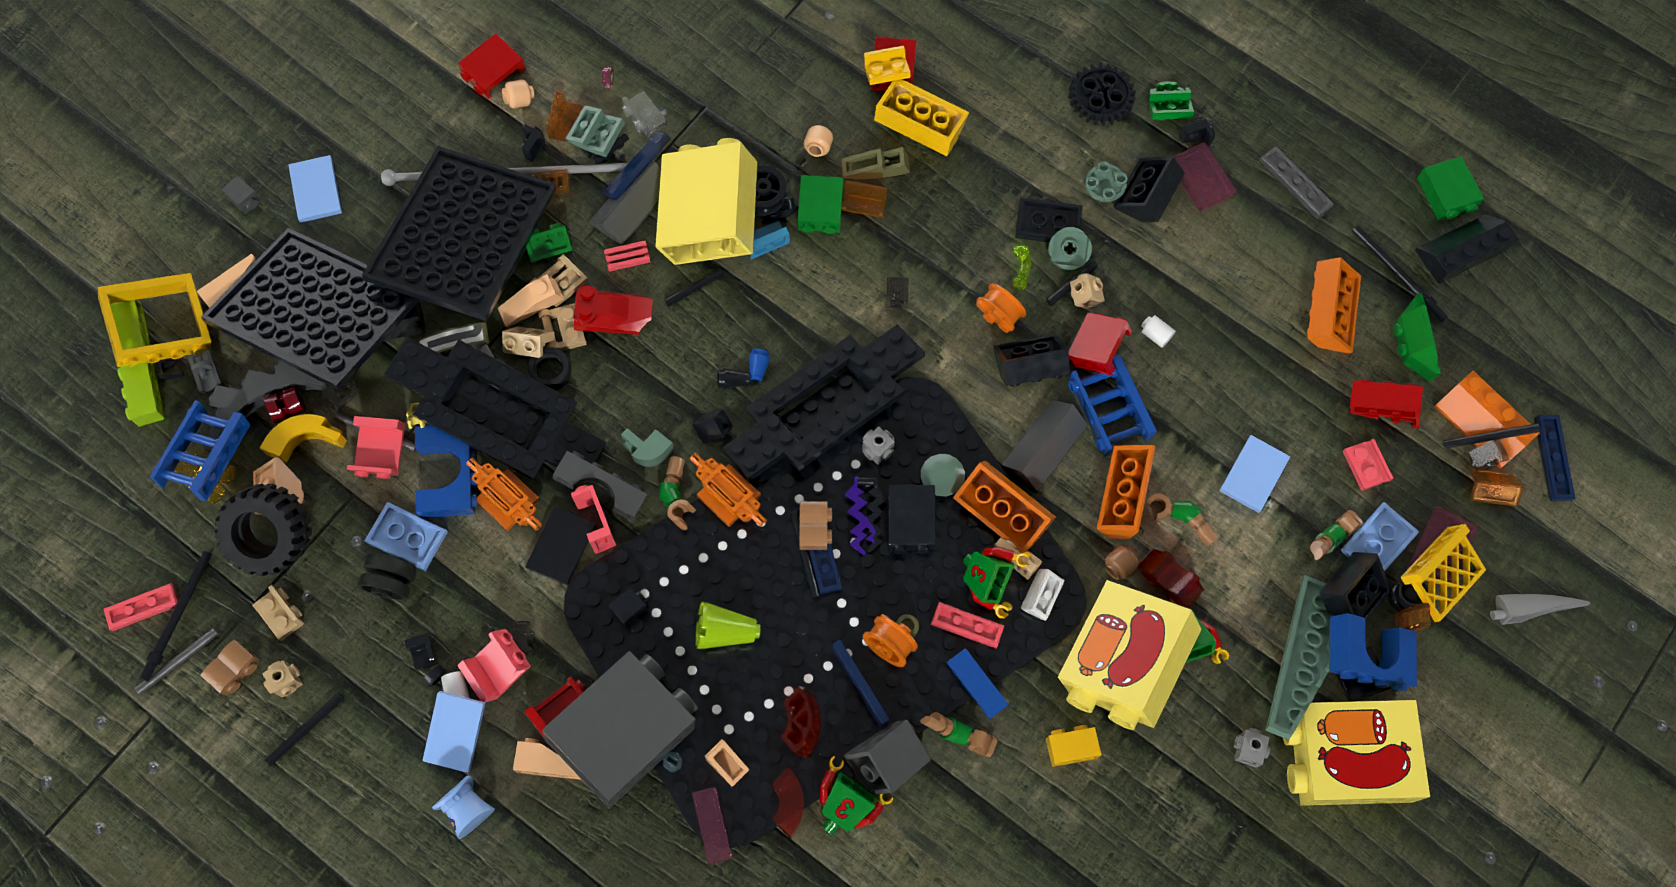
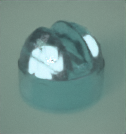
[663,752,682,772]

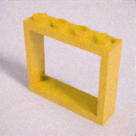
[98,273,211,367]

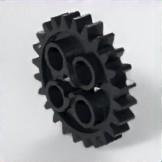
[1068,63,1136,126]

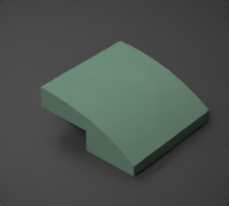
[566,105,625,157]

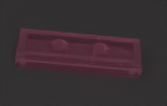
[692,787,732,865]

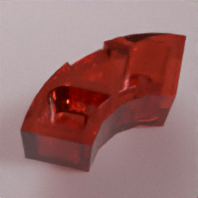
[1137,548,1205,608]
[781,686,821,758]
[772,767,804,839]

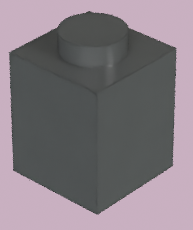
[221,176,261,215]

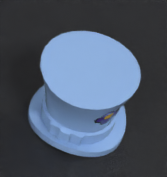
[432,775,495,839]

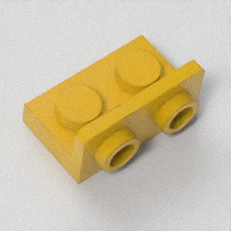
[864,46,910,85]

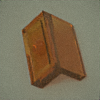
[546,92,583,142]
[842,180,888,218]
[1470,469,1524,507]

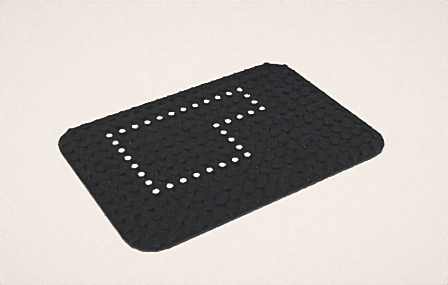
[564,377,1086,848]

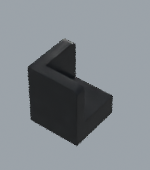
[693,408,733,443]
[404,633,439,671]

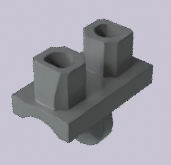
[188,350,223,394]

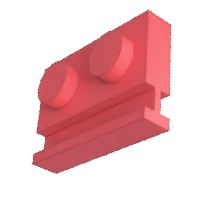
[1342,439,1393,491]

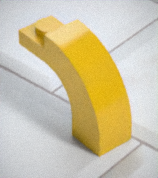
[260,414,347,463]

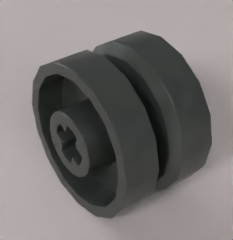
[357,554,417,601]

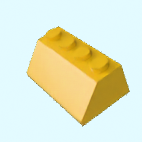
[874,79,969,156]

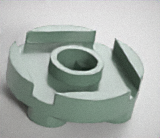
[1048,227,1092,271]

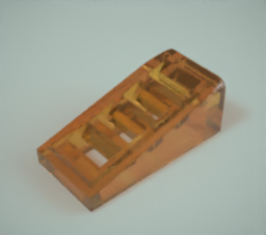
[527,169,571,194]
[1395,603,1431,634]

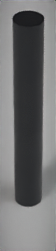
[1046,261,1098,306]
[665,268,724,307]

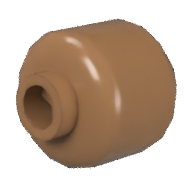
[1105,546,1139,580]

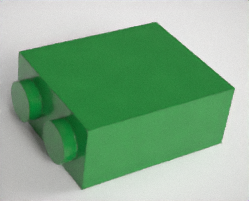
[1417,156,1484,220]
[798,175,843,234]

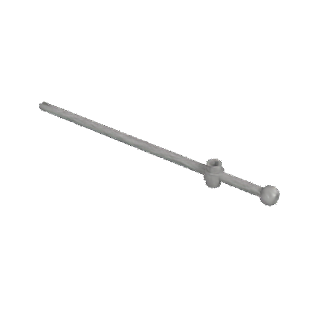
[381,163,628,186]

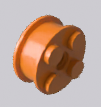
[976,283,1026,333]
[863,614,918,667]

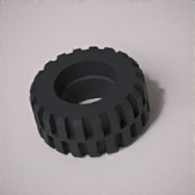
[214,483,312,576]

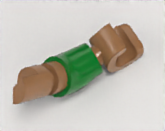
[659,456,696,530]
[1146,493,1219,547]
[1310,510,1363,560]
[920,712,997,757]

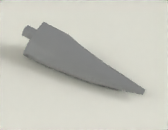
[1490,594,1590,625]

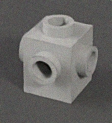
[862,427,895,465]
[1234,728,1271,768]

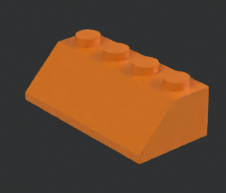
[1307,257,1361,353]
[1434,371,1540,469]
[1097,445,1156,539]
[953,461,1056,553]

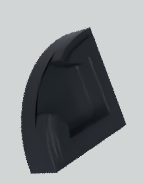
[157,359,184,381]

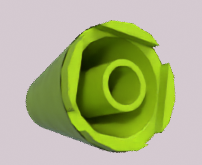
[695,602,760,649]

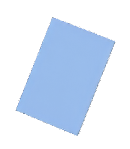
[288,155,342,223]
[1219,435,1290,513]
[364,502,448,571]
[1340,502,1419,571]
[423,691,486,773]

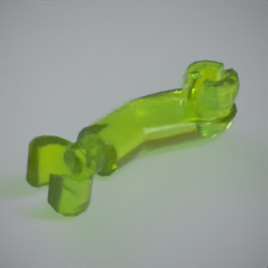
[1012,245,1032,290]

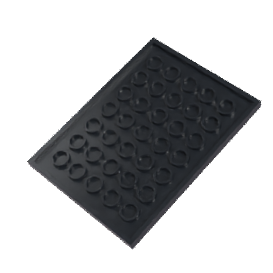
[362,146,556,321]
[201,228,421,390]

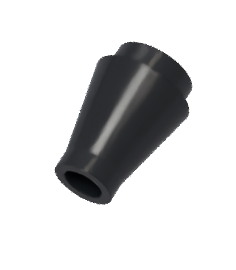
[717,368,750,390]

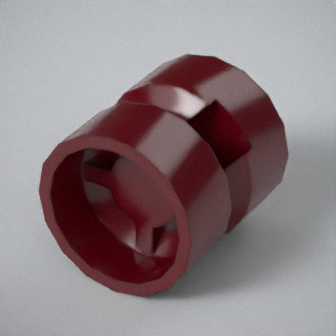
[264,386,306,424]

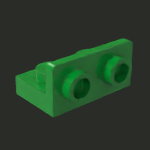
[526,223,573,262]

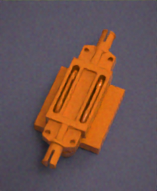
[689,453,767,527]
[466,458,542,531]

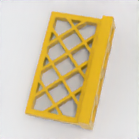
[1400,524,1486,622]

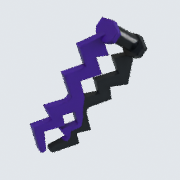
[845,476,886,555]

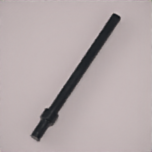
[1352,225,1448,322]
[139,551,212,682]

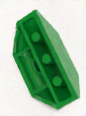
[1393,293,1441,382]

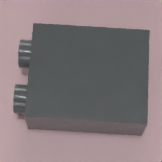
[542,651,698,809]

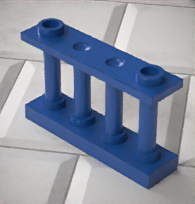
[1068,354,1157,456]
[150,400,250,501]

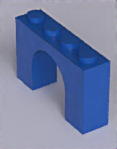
[415,426,478,519]
[1330,613,1417,692]

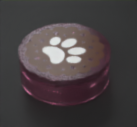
[602,66,614,88]

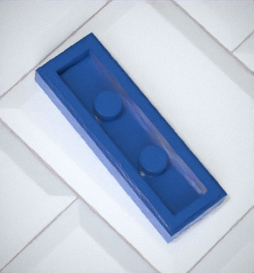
[947,648,1009,720]

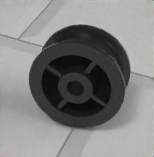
[755,165,787,216]

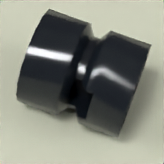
[1388,581,1428,613]

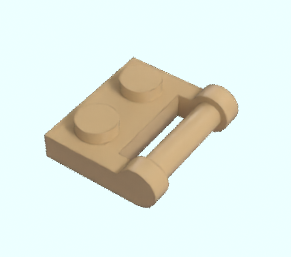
[530,254,588,308]
[538,303,587,351]

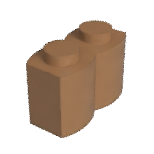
[800,501,832,550]
[200,640,259,696]

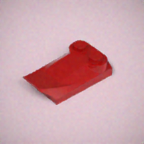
[574,285,653,335]

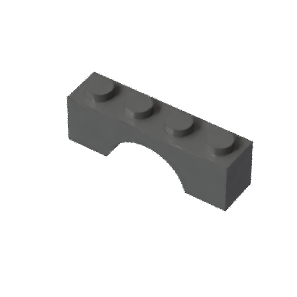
[553,451,647,521]

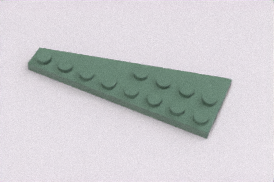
[1266,575,1333,740]

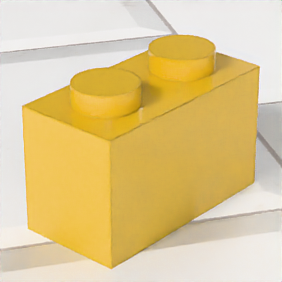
[1046,725,1101,767]

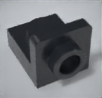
[1179,119,1215,147]
[522,124,545,162]

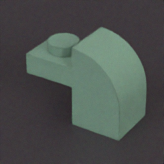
[621,428,674,467]

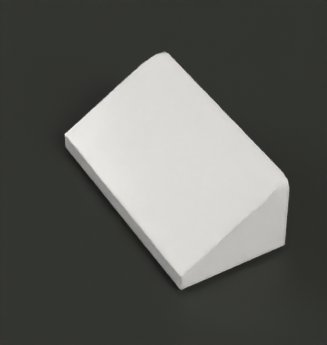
[1021,569,1065,621]

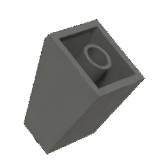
[843,719,931,795]

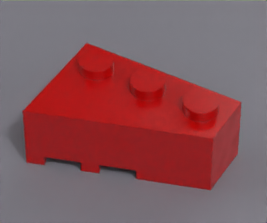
[1350,379,1423,428]

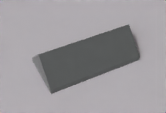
[589,161,661,246]
[1001,400,1088,492]

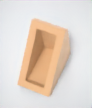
[705,739,749,787]

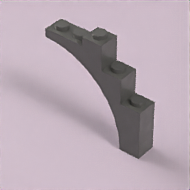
[204,361,333,454]

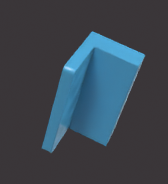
[749,221,790,259]

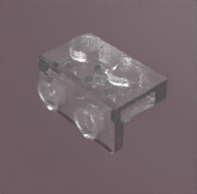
[622,91,668,137]

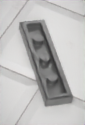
[1259,146,1334,219]

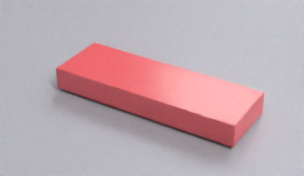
[104,583,179,631]
[931,602,1004,648]

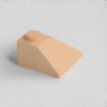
[253,457,304,515]

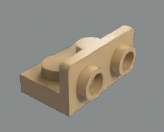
[502,326,554,358]
[994,538,1042,579]
[253,585,304,641]

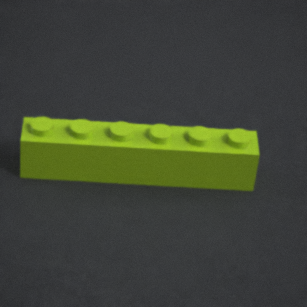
[110,300,165,427]

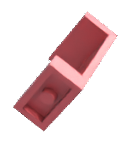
[347,416,405,479]
[571,485,617,555]
[457,629,531,702]

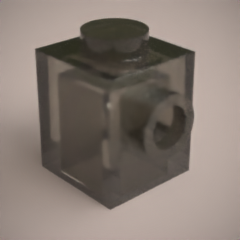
[886,277,909,308]

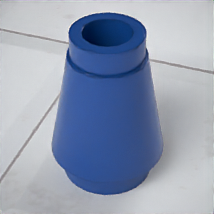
[749,349,770,382]

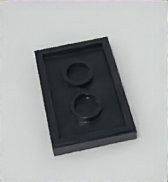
[1015,197,1083,245]
[525,506,596,586]

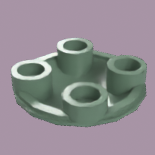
[1085,161,1127,202]
[921,454,965,497]

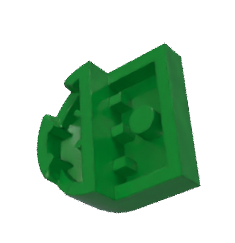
[1148,81,1194,121]

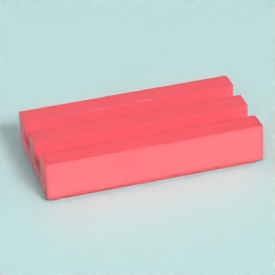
[604,241,650,272]

